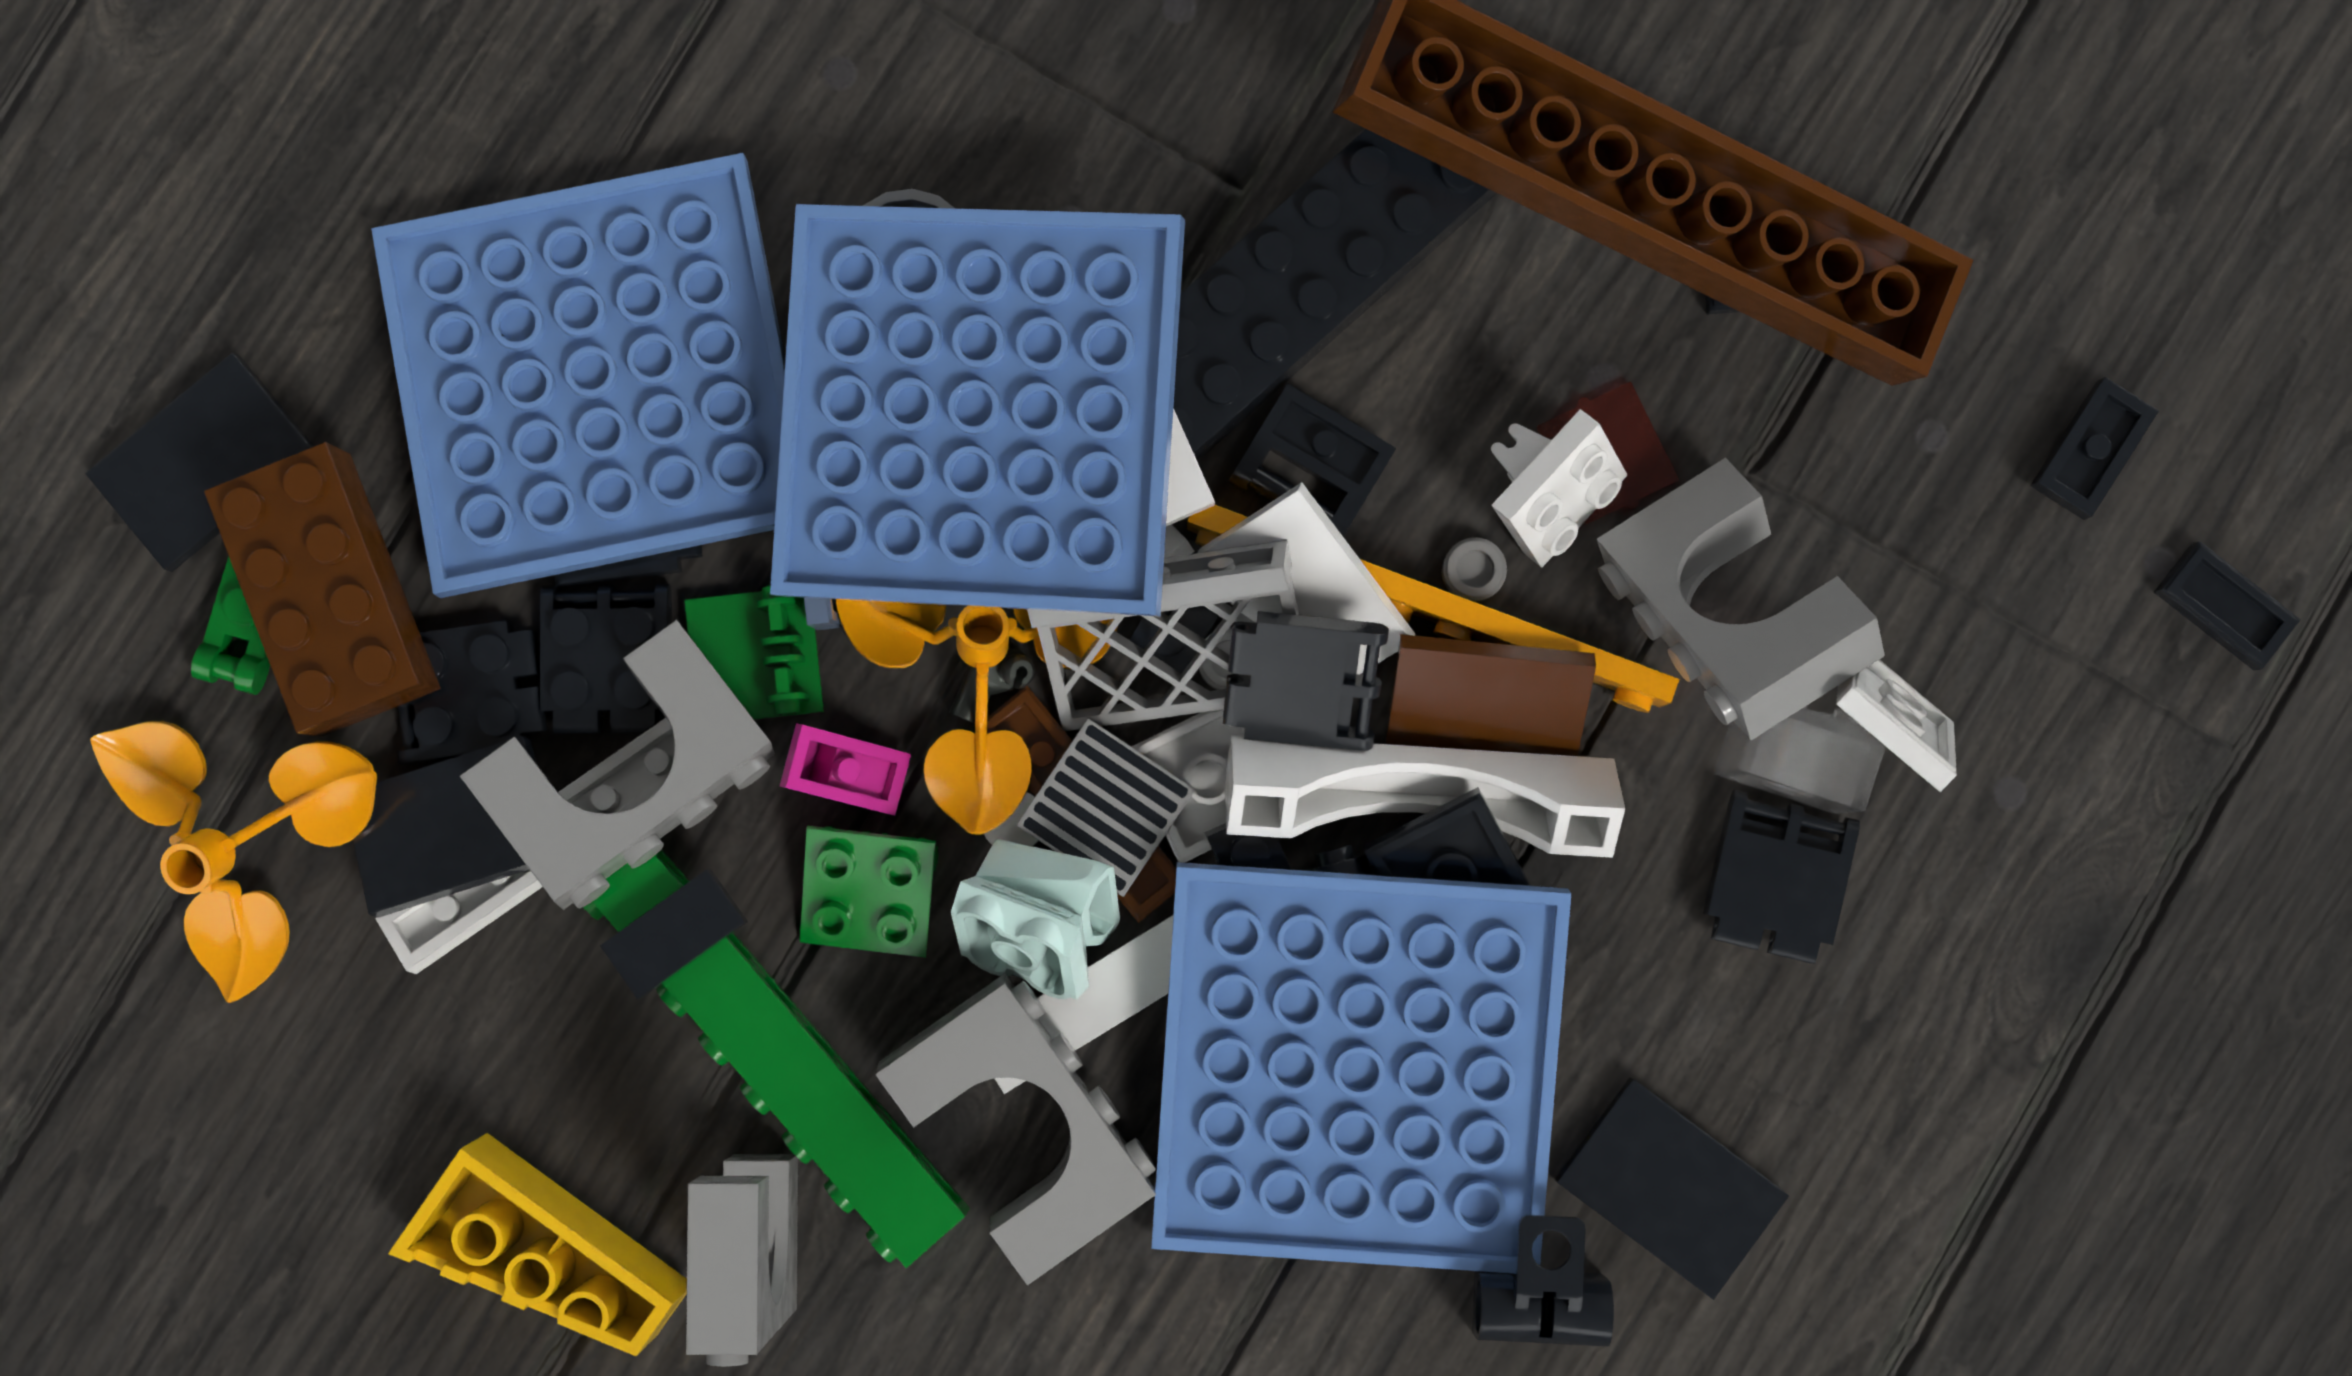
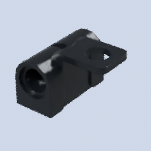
[1472,1215,1614,1347]

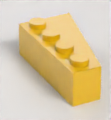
[388,1133,687,1356]

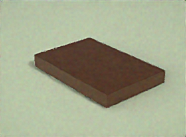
[1385,634,1596,756]

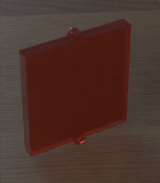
[1536,382,1679,526]

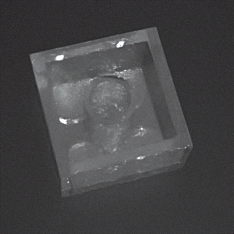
[1713,704,1886,814]

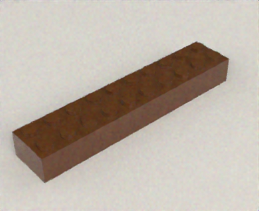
[1332,0,1974,386]

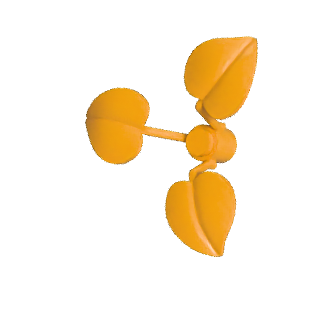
[836,599,1118,835]
[90,721,377,1003]

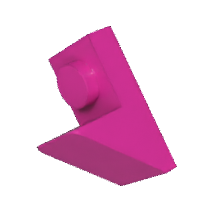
[780,723,911,816]

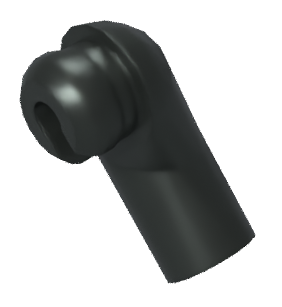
[949,649,1035,724]

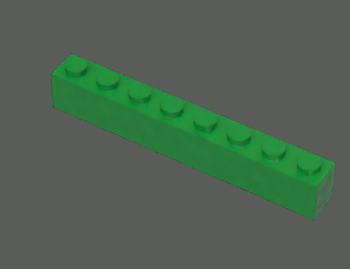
[583,849,970,1268]

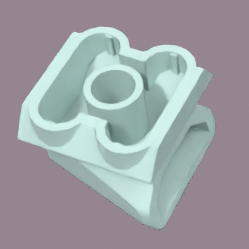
[951,839,1120,1000]

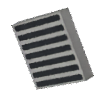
[1017,718,1195,897]

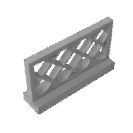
[1027,540,1299,731]

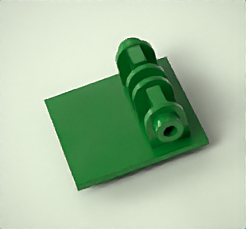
[684,586,824,720]
[800,825,939,958]

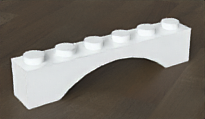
[1225,735,1625,858]

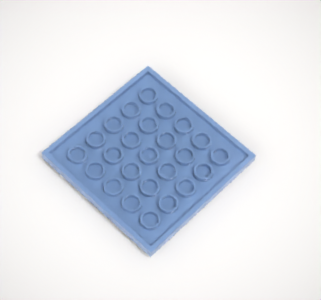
[371,153,785,598]
[770,204,1185,616]
[1151,862,1571,1274]

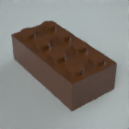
[204,442,441,737]

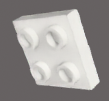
[1491,409,1627,568]

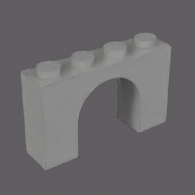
[1597,458,1885,741]
[460,620,775,910]
[875,973,1157,1285]
[686,1154,798,1367]

